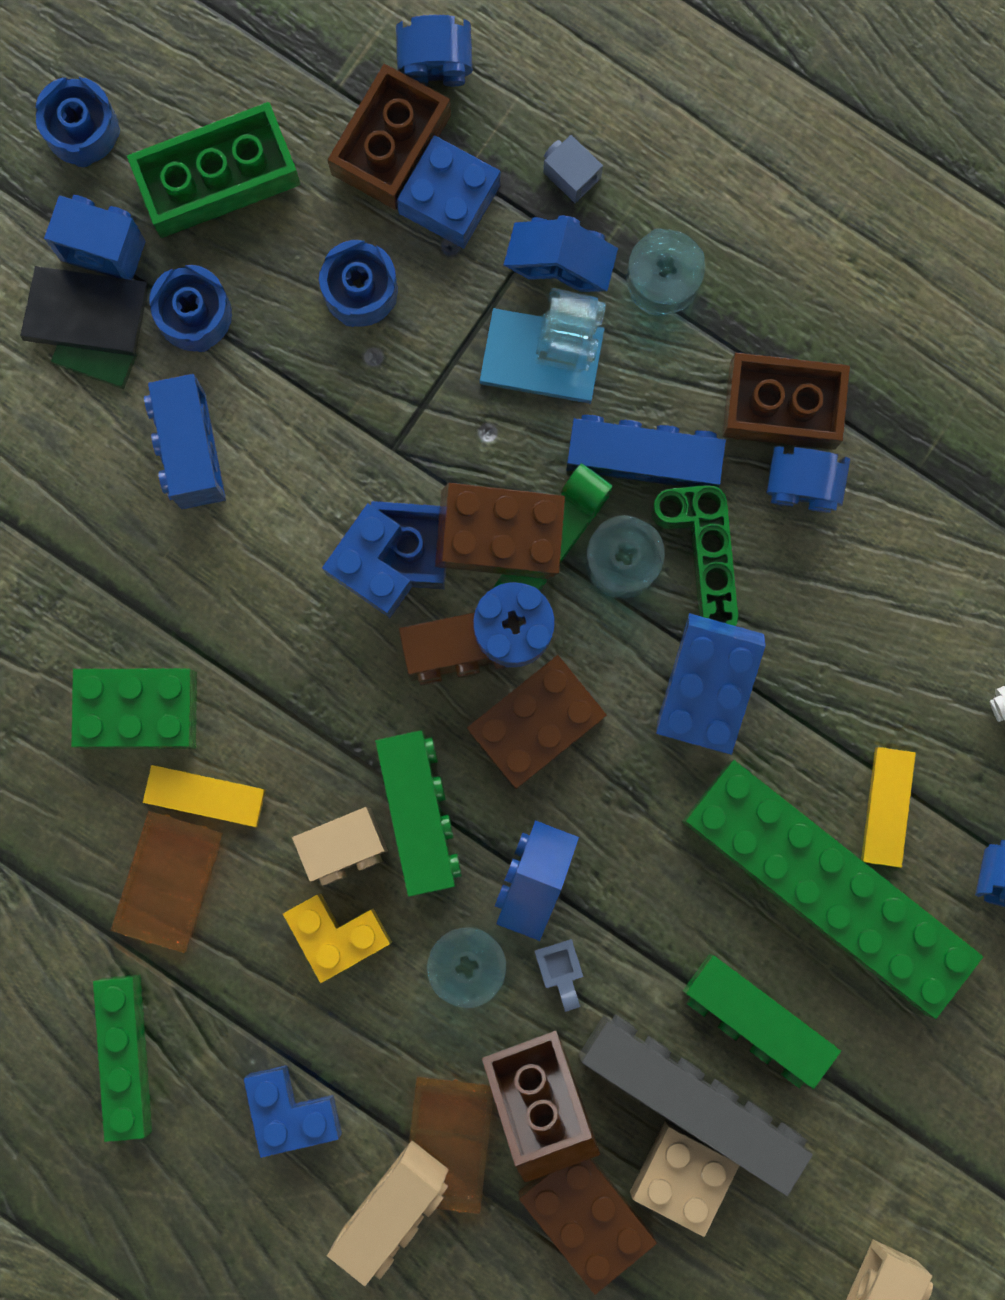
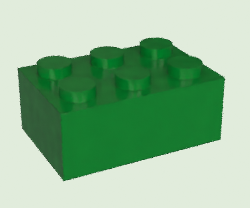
[71,668,197,749]

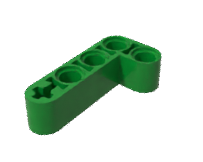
[493,463,613,591]
[651,486,738,626]

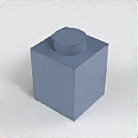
[543,135,603,203]

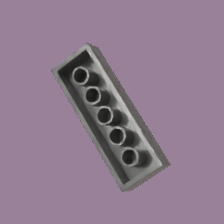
[579,1014,813,1196]

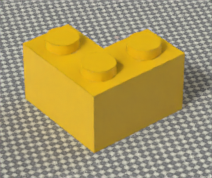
[283,894,392,983]

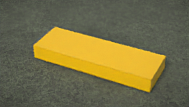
[861,747,916,868]
[143,765,266,827]

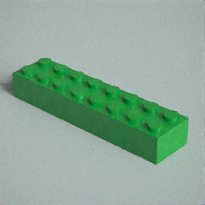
[682,760,984,1019]

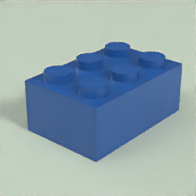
[144,374,226,509]
[656,613,765,755]

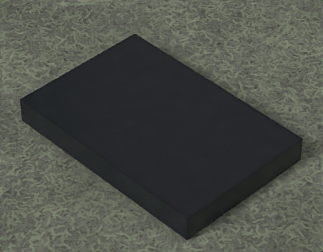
[20,266,148,357]

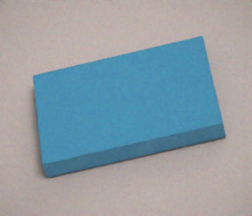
[480,308,604,404]

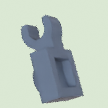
[535,939,583,1012]

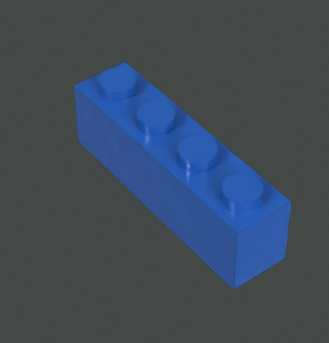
[566,415,726,488]

